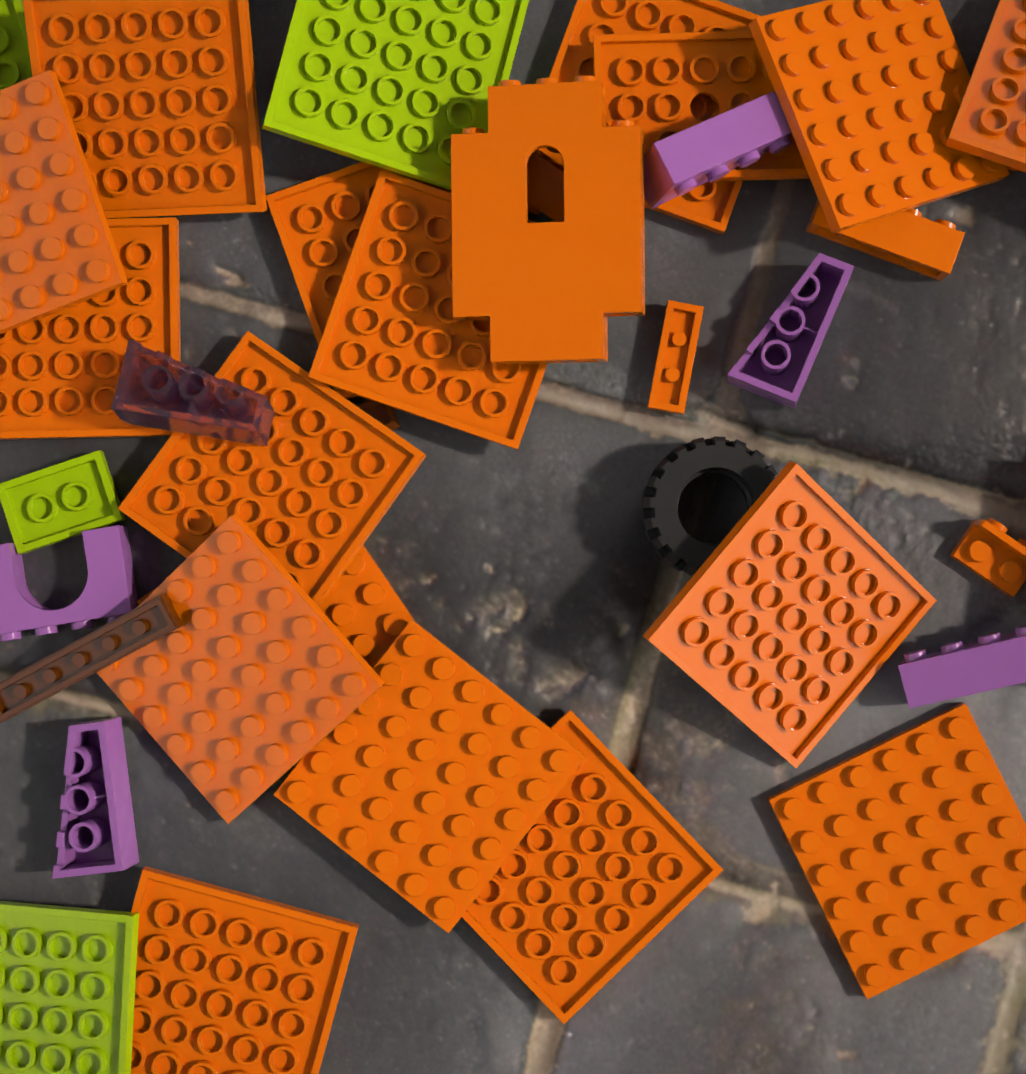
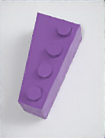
[644,91,793,209]
[727,253,854,409]
[898,625,1026,708]
[52,717,139,879]

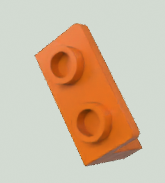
[950,518,1026,597]

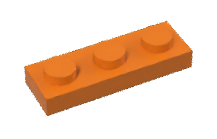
[647,300,704,415]

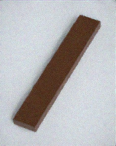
[0,593,184,723]

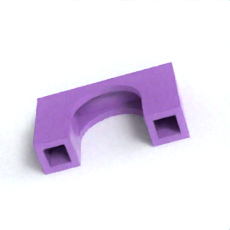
[0,525,139,642]

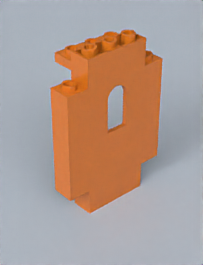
[451,75,645,365]

